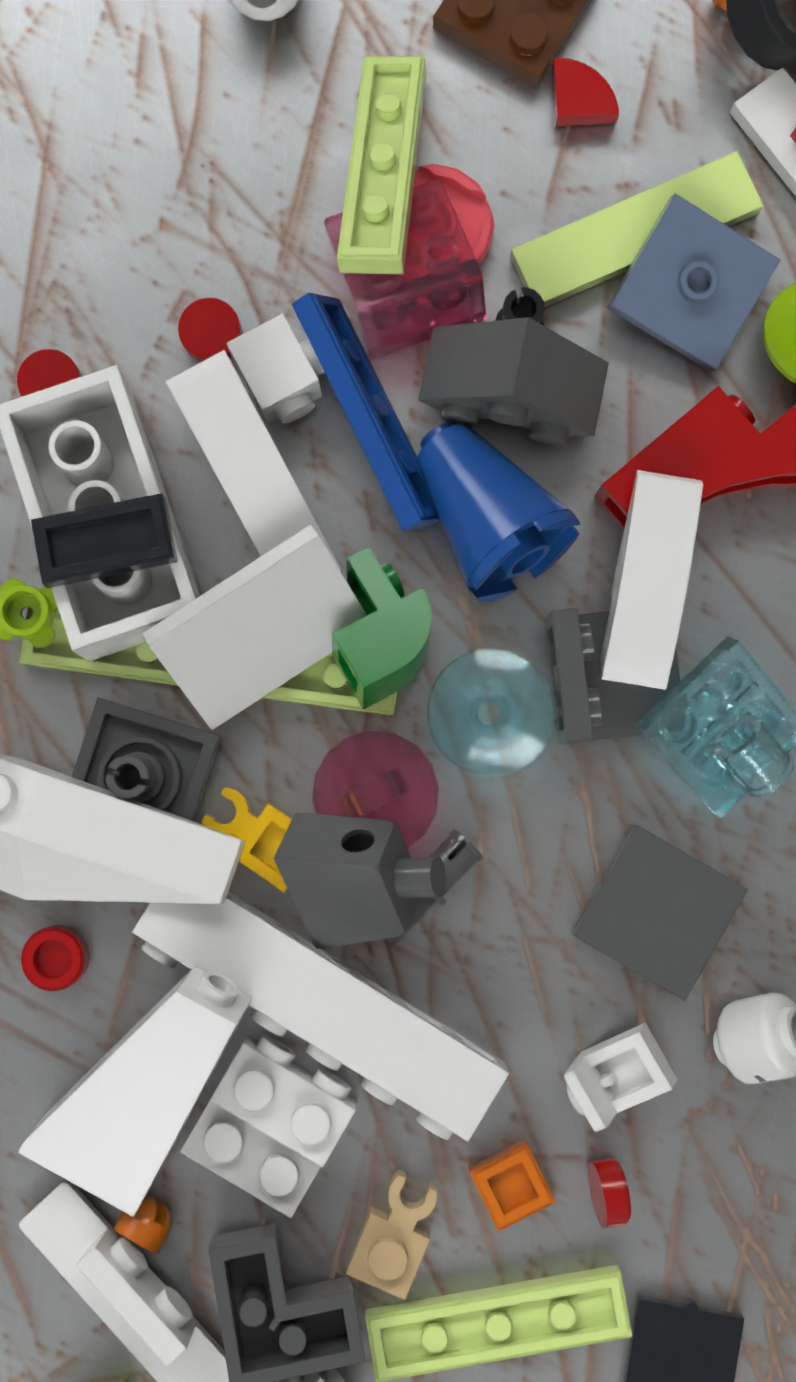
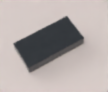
[31,493,178,588]

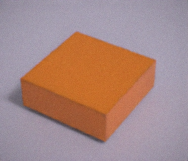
[468,1139,556,1232]

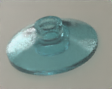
[427,648,555,776]

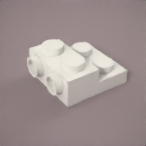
[180,1035,357,1218]

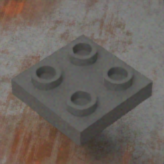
[72,697,222,822]

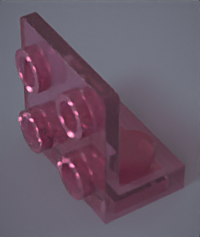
[324,180,487,360]

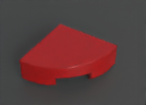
[551,57,619,127]

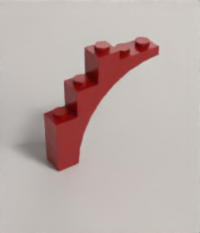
[594,386,796,531]

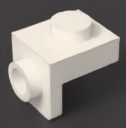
[564,1023,678,1132]

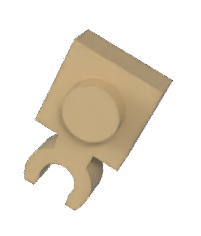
[345,1169,437,1300]

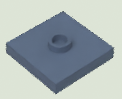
[606,193,781,372]

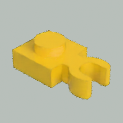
[201,787,293,893]

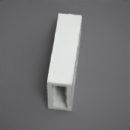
[165,350,343,575]
[18,966,252,1217]

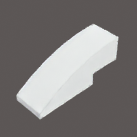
[599,470,703,690]

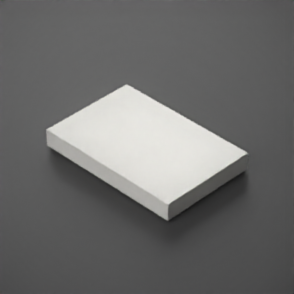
[142,524,367,730]

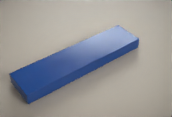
[291,292,440,531]

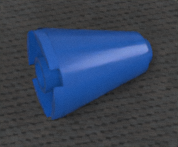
[417,422,580,601]

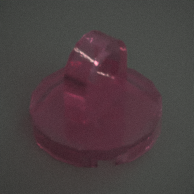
[312,731,439,849]

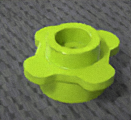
[0,578,58,648]

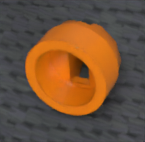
[114,1197,172,1254]

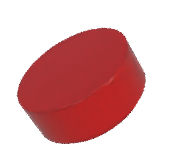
[178,298,243,362]
[17,349,82,397]
[21,925,90,991]
[588,1158,631,1229]

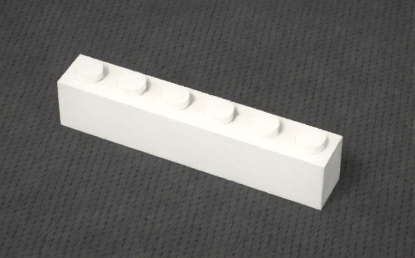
[132,891,509,1142]

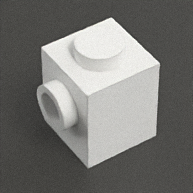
[226,313,325,425]

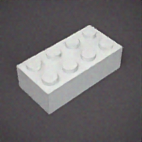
[0,365,201,662]

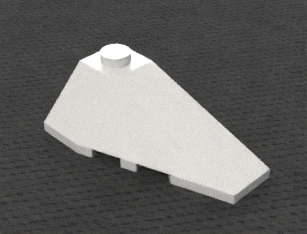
[0,755,246,904]

